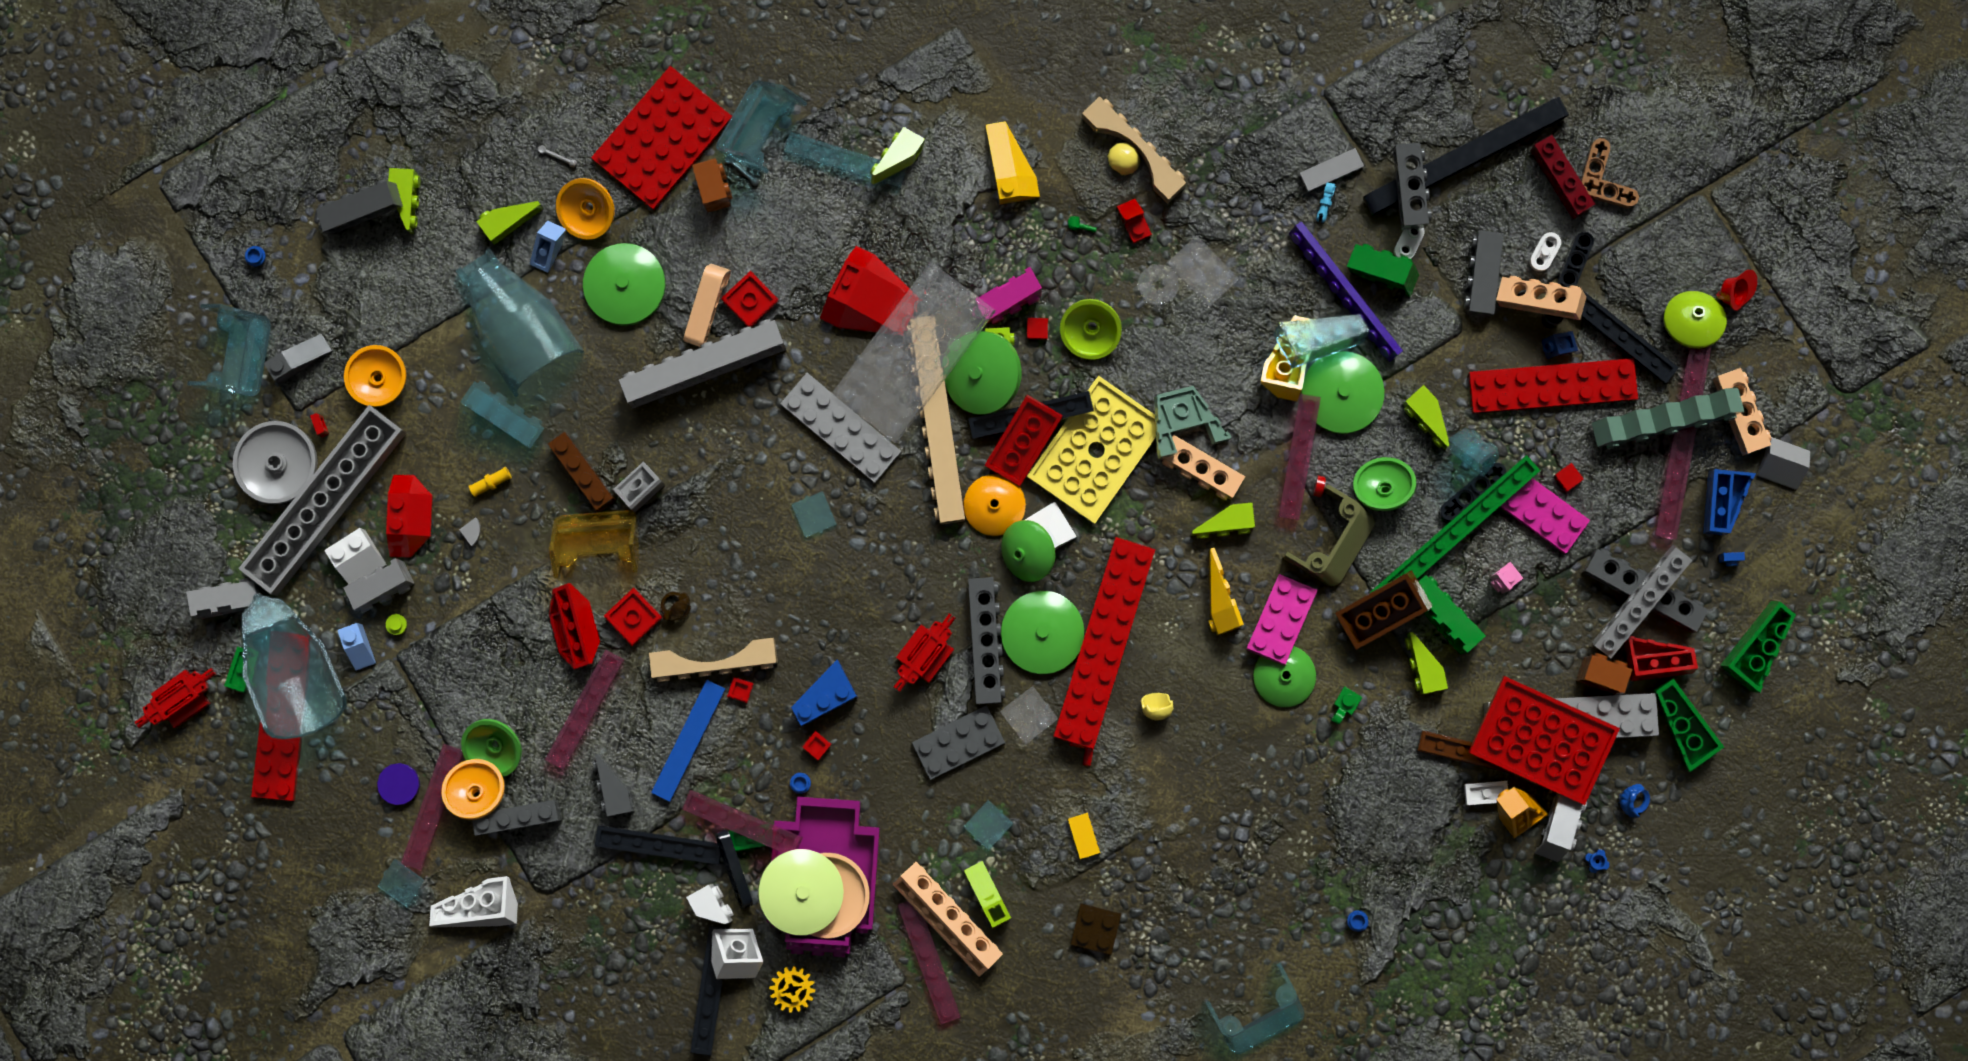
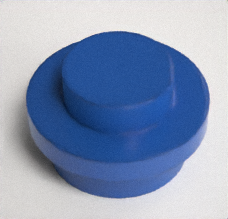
[245,246,266,267]
[790,773,811,794]
[1347,910,1368,932]

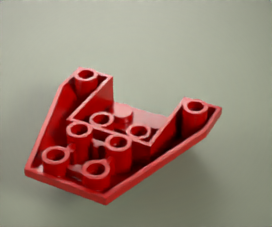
[820,246,921,336]

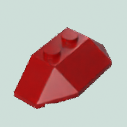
[386,475,433,558]
[549,583,600,669]

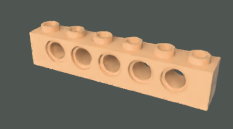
[892,862,1003,977]

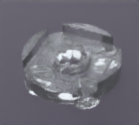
[1137,264,1179,306]

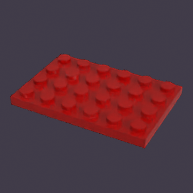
[591,66,733,210]
[1468,675,1620,805]

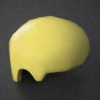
[1107,142,1140,175]
[1141,693,1174,720]

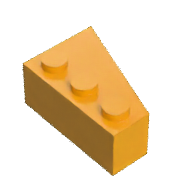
[1496,787,1548,838]

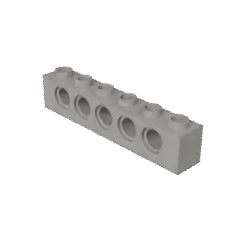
[1592,545,1692,658]

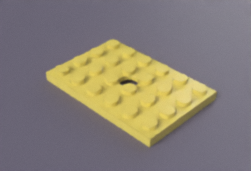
[1027,376,1156,524]

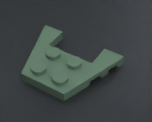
[1154,386,1231,459]

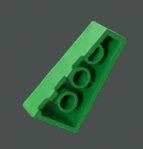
[1653,678,1724,772]

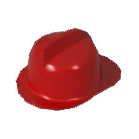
[1716,269,1758,311]

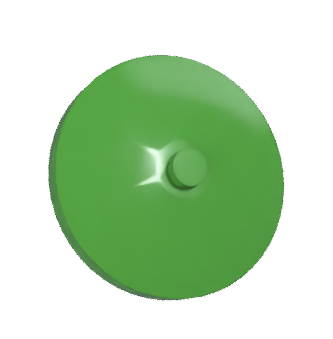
[583,243,666,326]
[944,331,1022,414]
[1301,351,1384,434]
[1001,591,1084,674]

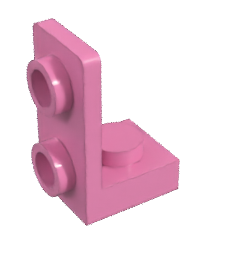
[1489,562,1523,594]

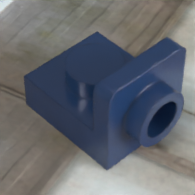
[1542,331,1578,359]

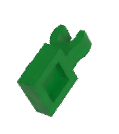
[1331,686,1362,724]

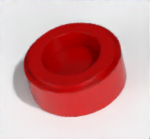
[1313,476,1326,497]

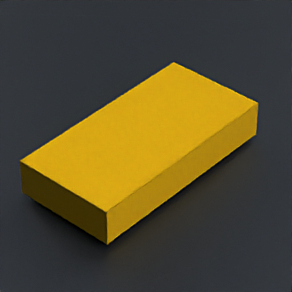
[1068,813,1100,859]

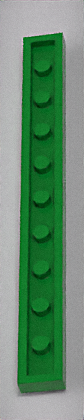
[1369,455,1541,593]

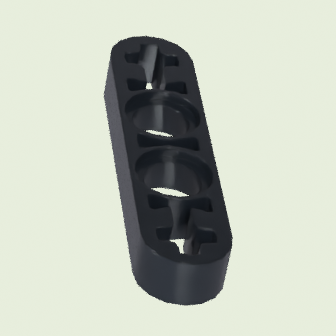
[1439,462,1506,521]
[715,829,753,910]

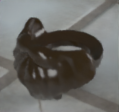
[661,592,691,622]

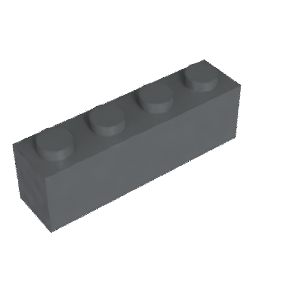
[316,180,403,234]
[1464,230,1504,318]
[472,800,562,836]

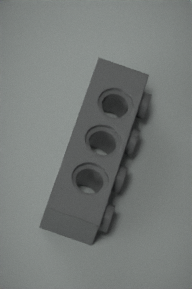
[1393,142,1432,230]

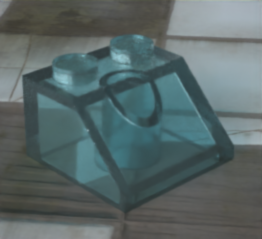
[1448,428,1499,477]

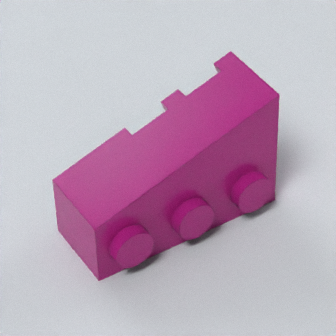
[975,267,1042,325]

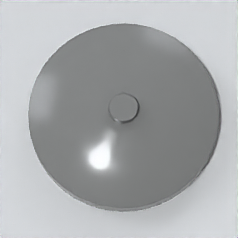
[233,421,318,504]

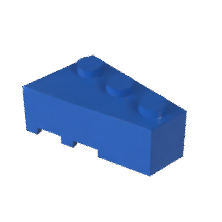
[1703,469,1756,536]
[791,660,858,727]

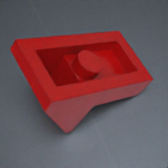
[1116,199,1152,244]

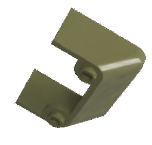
[1282,484,1375,586]

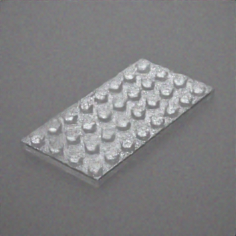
[831,261,996,444]

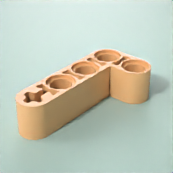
[683,264,731,347]

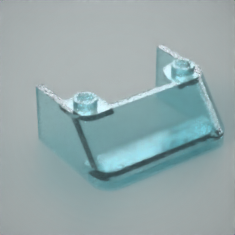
[716,80,807,173]
[187,304,271,396]
[1203,961,1304,1054]

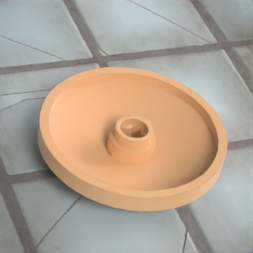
[810,853,870,938]

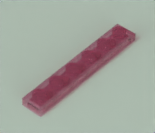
[1279,394,1321,520]
[545,650,625,770]
[401,744,463,870]
[683,790,803,853]
[898,901,961,1025]

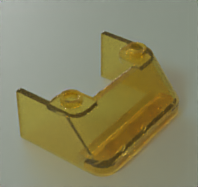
[549,510,639,578]

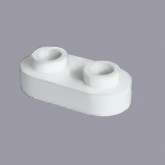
[1394,228,1424,259]
[1529,232,1561,272]

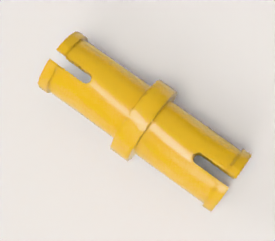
[469,467,512,497]

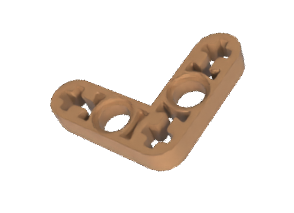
[1581,138,1639,208]

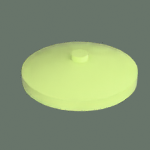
[758,849,844,935]

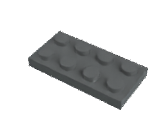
[912,705,1005,780]

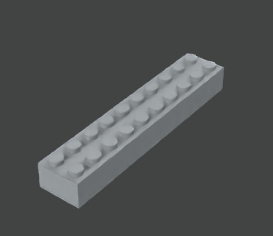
[238,405,406,596]

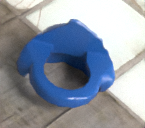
[1619,784,1650,818]

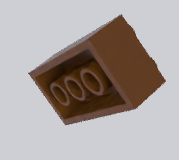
[1335,570,1433,649]

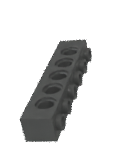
[1582,548,1708,633]
[968,577,1005,705]

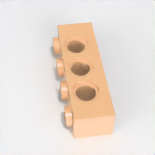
[1496,276,1586,320]
[1713,368,1772,456]
[1161,435,1245,500]

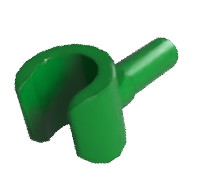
[1068,216,1097,232]

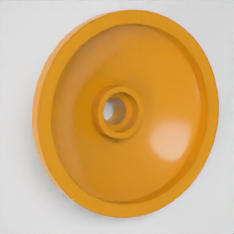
[556,178,615,239]
[344,345,407,407]
[964,474,1026,536]
[441,759,505,820]

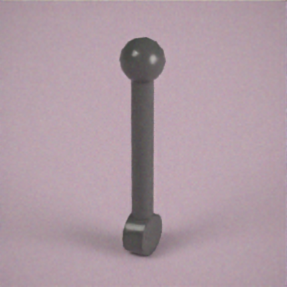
[725,156,759,186]

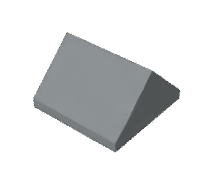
[1757,437,1810,490]
[613,461,665,513]

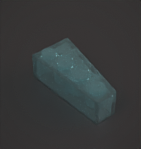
[1273,314,1369,369]
[460,381,544,449]

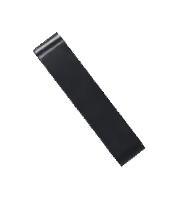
[1541,232,1594,329]

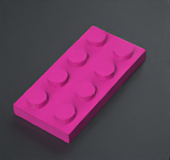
[1500,478,1590,554]
[1246,574,1317,666]

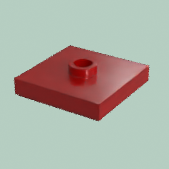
[721,270,779,327]
[604,587,663,646]

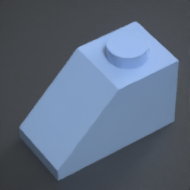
[530,221,566,273]
[337,623,376,671]

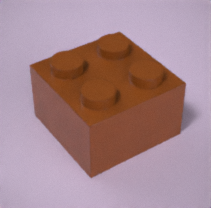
[692,158,733,213]
[1576,653,1632,695]

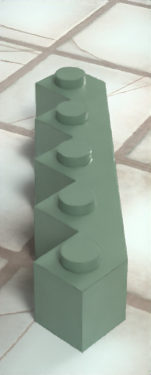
[1592,388,1744,449]

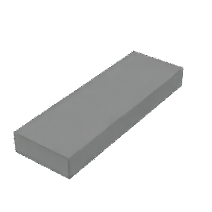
[1299,148,1364,192]

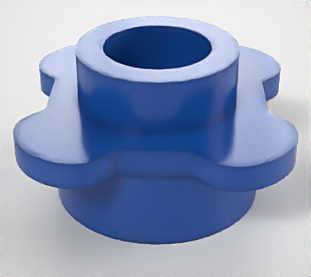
[1585,849,1609,873]

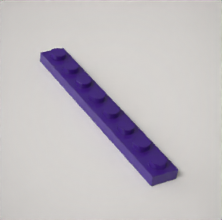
[1289,221,1403,362]

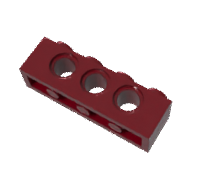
[1530,135,1595,219]

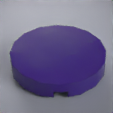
[377,763,420,805]

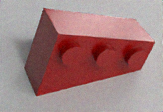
[1624,636,1698,681]

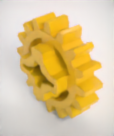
[769,966,816,1013]

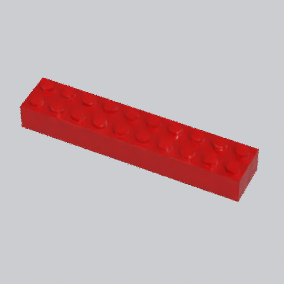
[1053,537,1155,750]

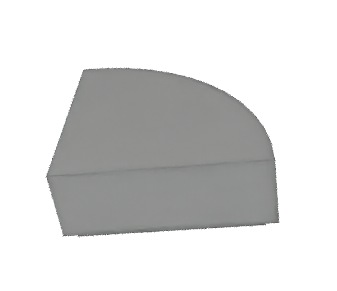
[459,517,481,547]

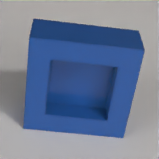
[1718,552,1745,566]

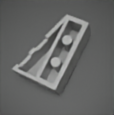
[343,558,414,613]
[186,578,263,619]
[1535,792,1587,862]

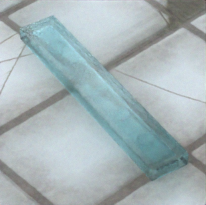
[784,132,907,189]

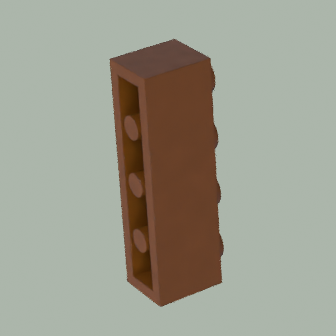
[548,432,616,513]

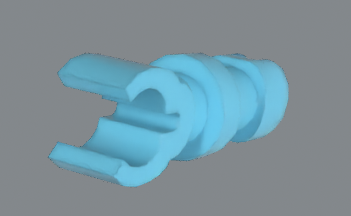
[1316,182,1336,223]

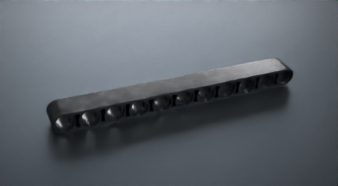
[1363,97,1569,216]

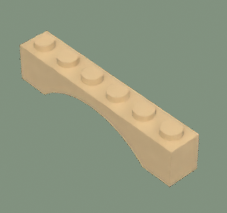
[1082,96,1186,204]
[649,638,778,682]

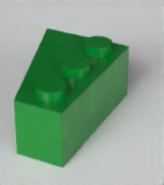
[1347,244,1419,297]

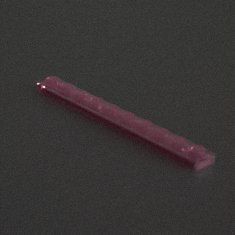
[1655,345,1712,540]

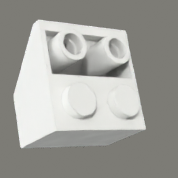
[686,884,734,924]

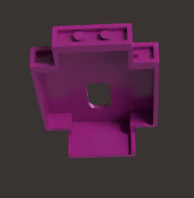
[767,797,880,957]

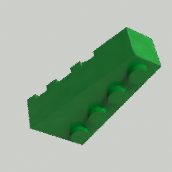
[1418,575,1486,655]
[1720,601,1796,693]

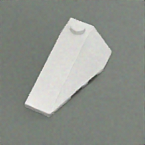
[429,876,518,927]

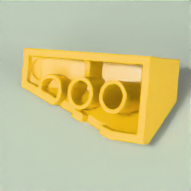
[985,121,1040,205]
[1260,315,1314,402]
[1208,548,1244,635]

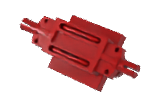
[893,613,956,692]
[134,668,216,729]

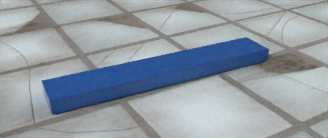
[651,680,726,802]

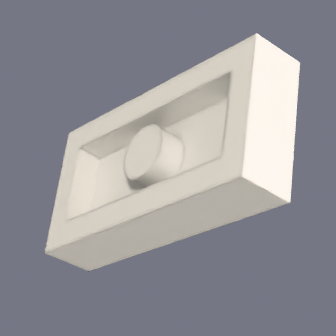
[1464,781,1508,805]

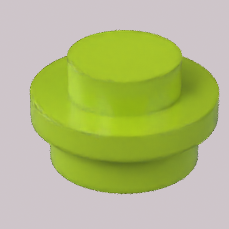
[386,614,407,635]

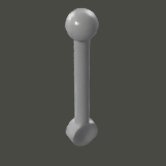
[538,145,577,167]

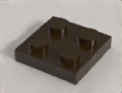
[1071,903,1121,955]

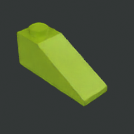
[476,201,544,245]

